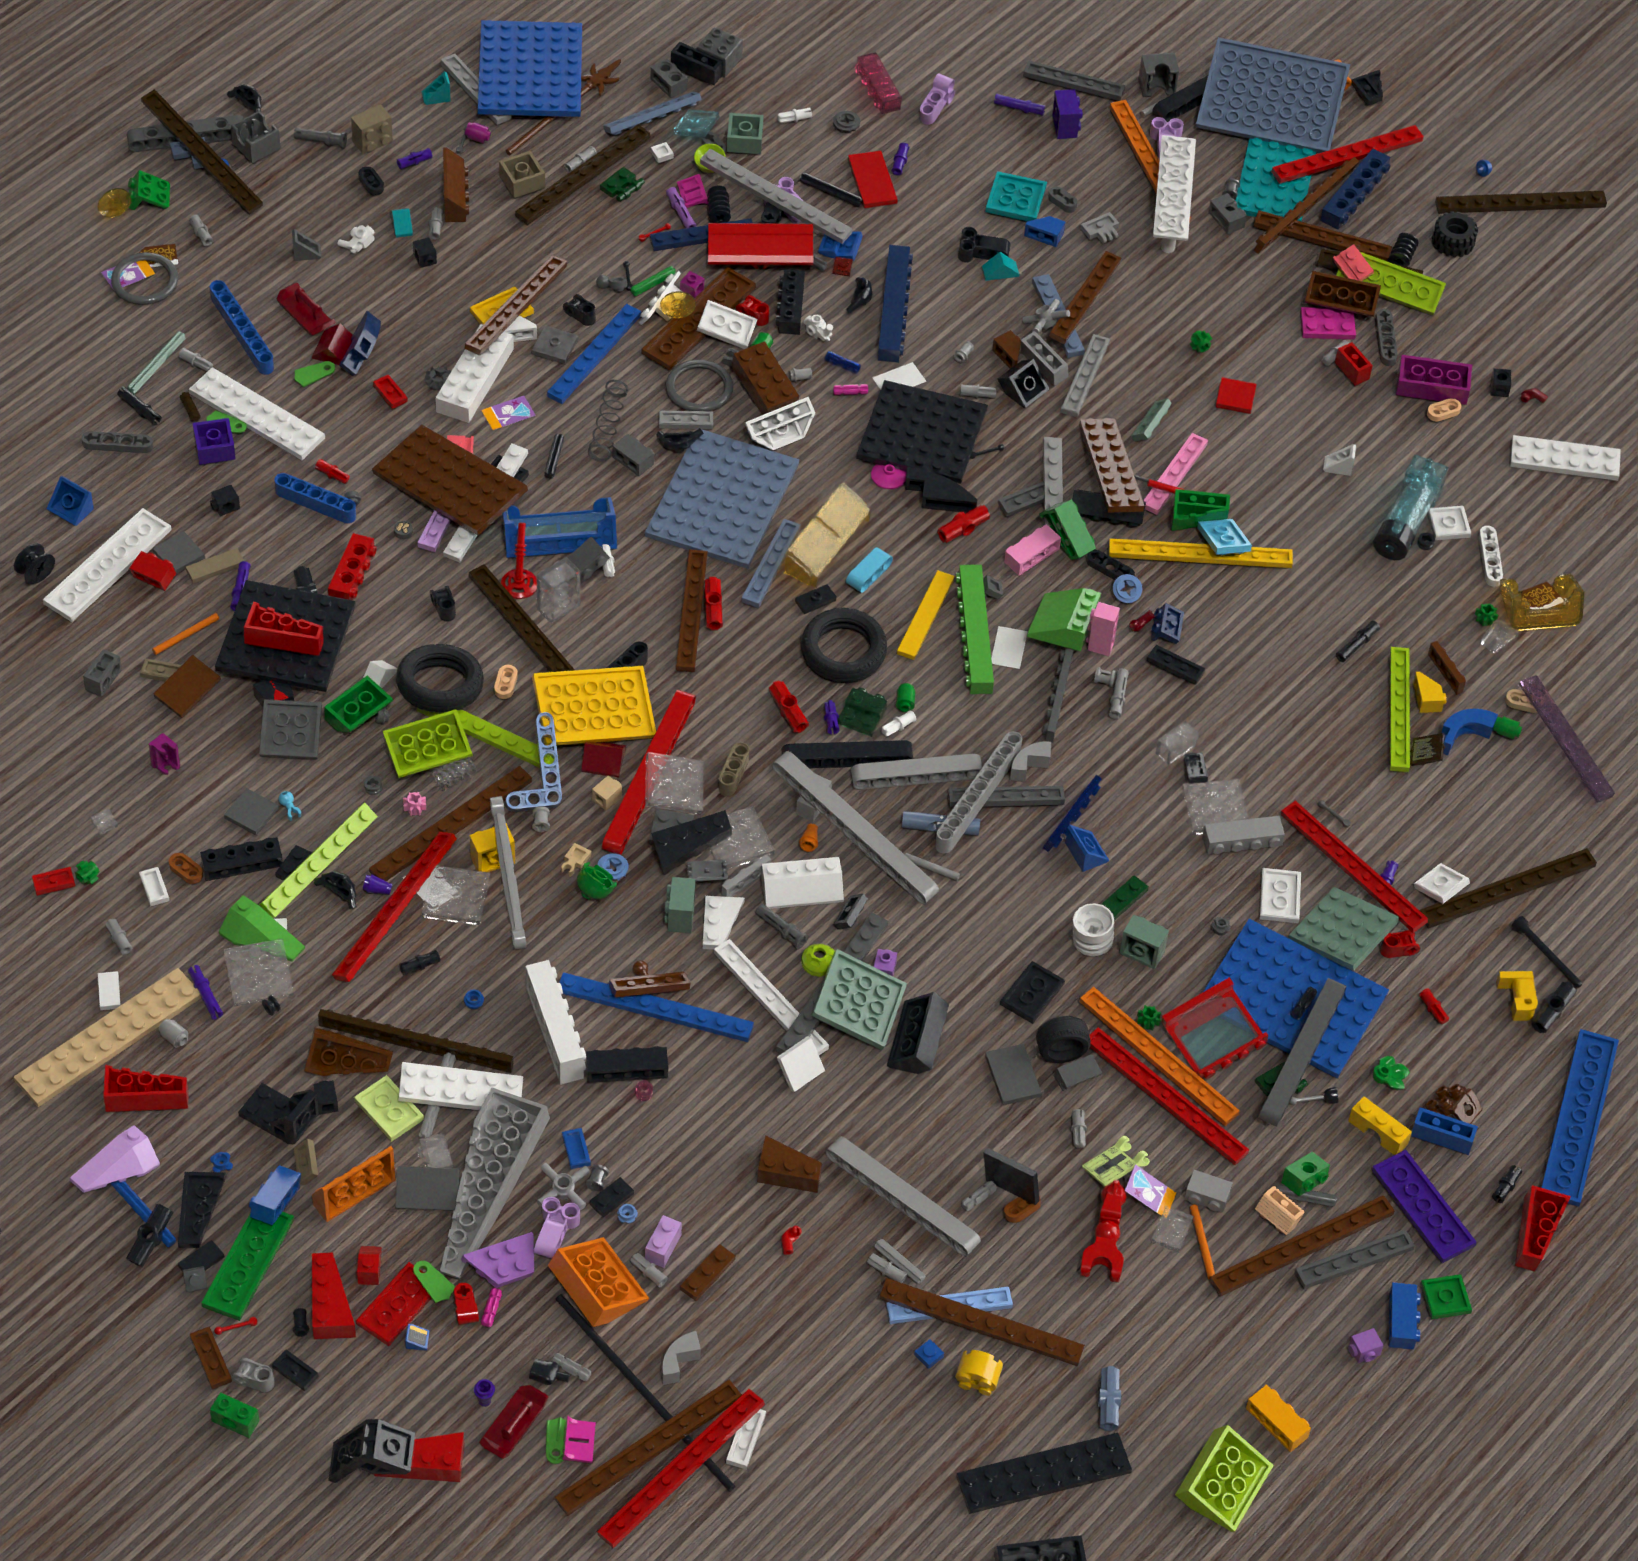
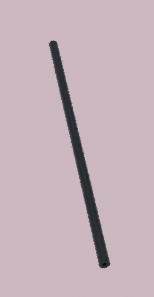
[556,1294,735,1492]

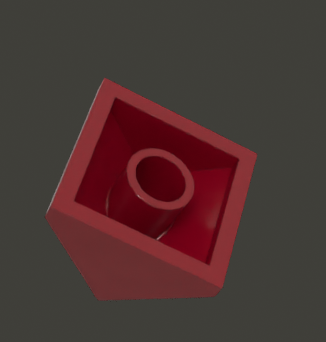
[312,323,353,365]
[581,742,626,778]

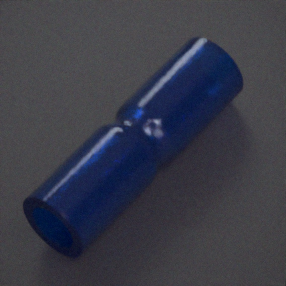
[825,351,861,374]

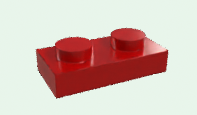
[373,374,408,409]
[32,867,75,896]

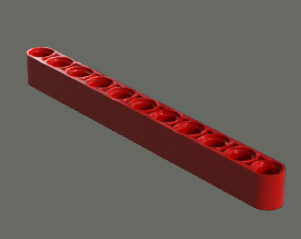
[602,690,696,855]

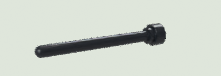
[1511,916,1582,988]

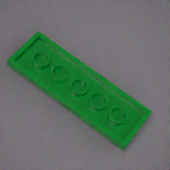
[201,1212,294,1321]

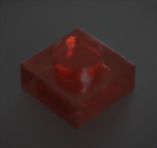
[833,257,853,277]

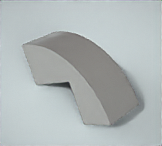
[1010,741,1051,782]
[662,1331,701,1385]

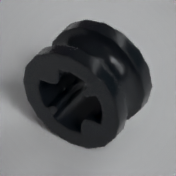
[1417,533,1435,550]
[262,995,281,1016]

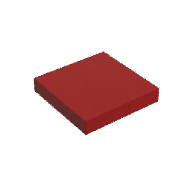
[1216,377,1257,414]

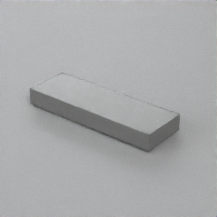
[659,410,713,429]

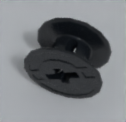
[14,543,55,584]

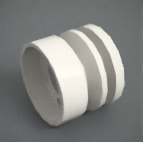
[1073,903,1114,956]

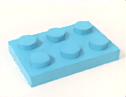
[1198,519,1252,555]

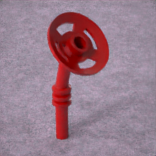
[501,522,538,599]

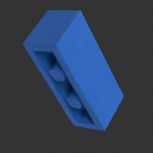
[1411,1107,1478,1155]
[249,1165,301,1225]
[1389,1282,1421,1350]

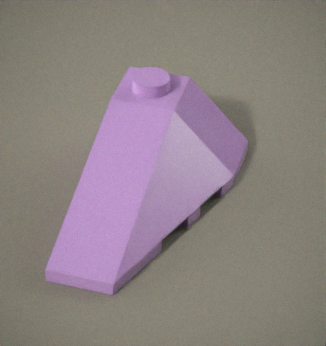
[70,1125,160,1193]

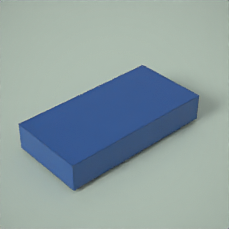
[562,1128,591,1169]

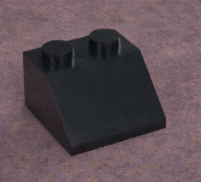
[997,359,1050,408]

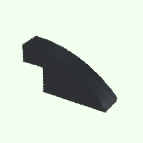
[905,467,977,513]

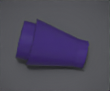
[362,874,393,895]
[474,1379,495,1407]

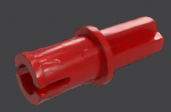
[315,459,350,484]
[1419,988,1449,1025]

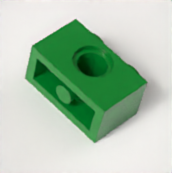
[1281,1152,1330,1196]
[210,1392,260,1438]

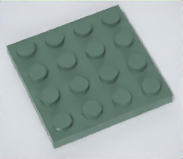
[1289,887,1399,971]
[811,949,907,1050]

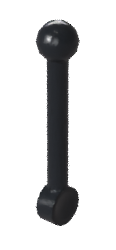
[623,261,633,291]
[970,444,1005,459]

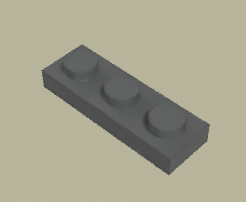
[997,481,1044,517]

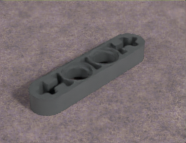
[1375,309,1398,366]
[82,431,153,453]

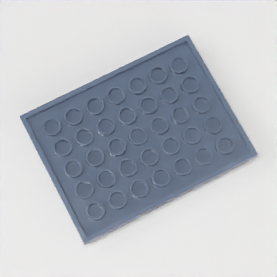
[1196,37,1350,153]
[645,428,799,569]

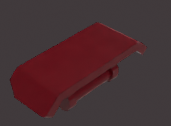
[276,283,336,335]
[479,1385,549,1459]

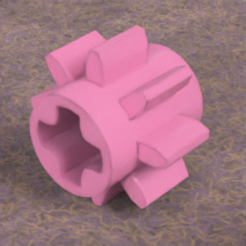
[403,792,426,816]

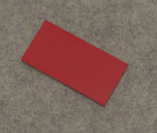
[848,150,898,208]
[356,1262,432,1346]

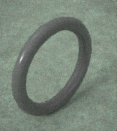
[111,252,178,305]
[666,359,733,411]

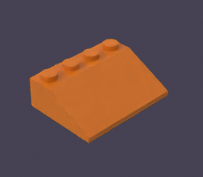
[312,1146,396,1222]
[548,1237,649,1327]

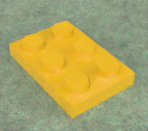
[470,287,534,325]

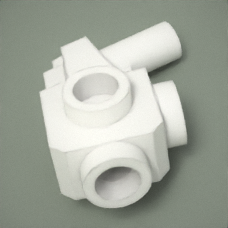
[338,225,375,253]
[804,315,833,342]

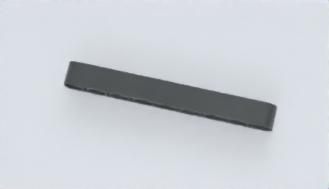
[1259,978,1347,1127]

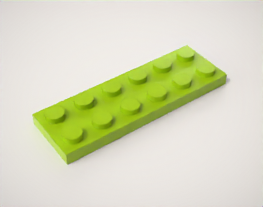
[1336,252,1446,316]

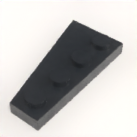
[178,1172,227,1248]

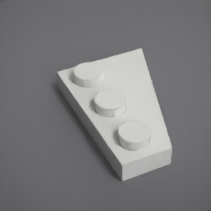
[703,896,745,949]

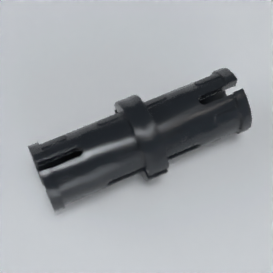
[399,950,441,975]
[1492,1165,1522,1203]

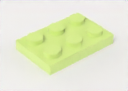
[354,1075,424,1142]

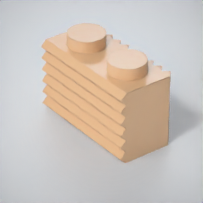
[1255,1186,1305,1235]

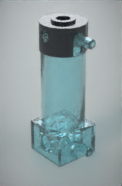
[1373,455,1449,561]

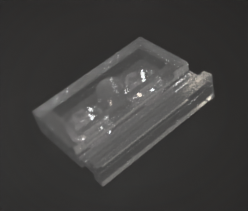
[1151,1206,1194,1253]

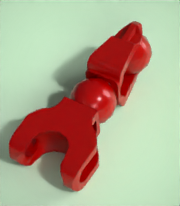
[1080,1180,1127,1283]

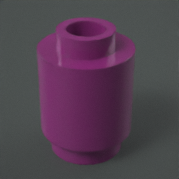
[464,122,491,144]

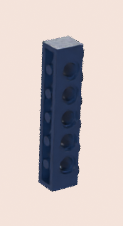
[1320,149,1391,229]

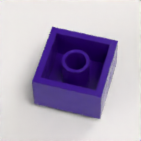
[1052,89,1083,139]
[192,418,236,465]

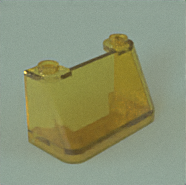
[1500,573,1585,630]

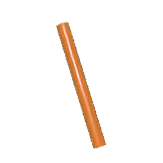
[152,613,219,655]
[1190,1205,1215,1280]

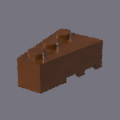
[757,1135,822,1193]

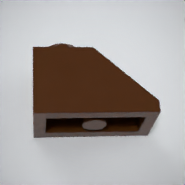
[992,330,1021,369]

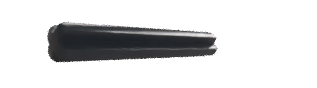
[800,173,862,207]

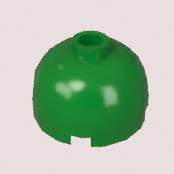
[577,862,617,900]

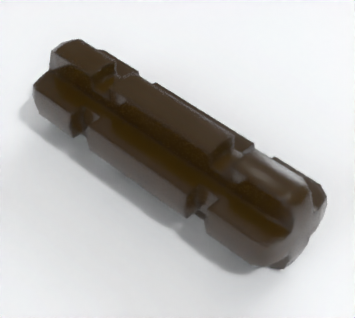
[180,392,201,422]

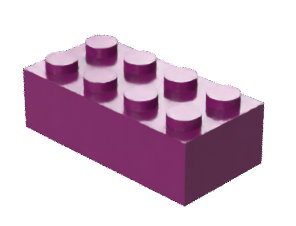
[1396,355,1472,405]

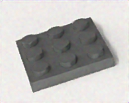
[259,700,322,759]

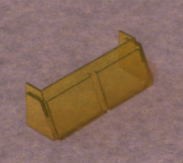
[785,483,870,588]

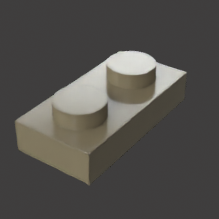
[294,1139,319,1185]

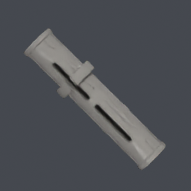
[1109,668,1129,719]

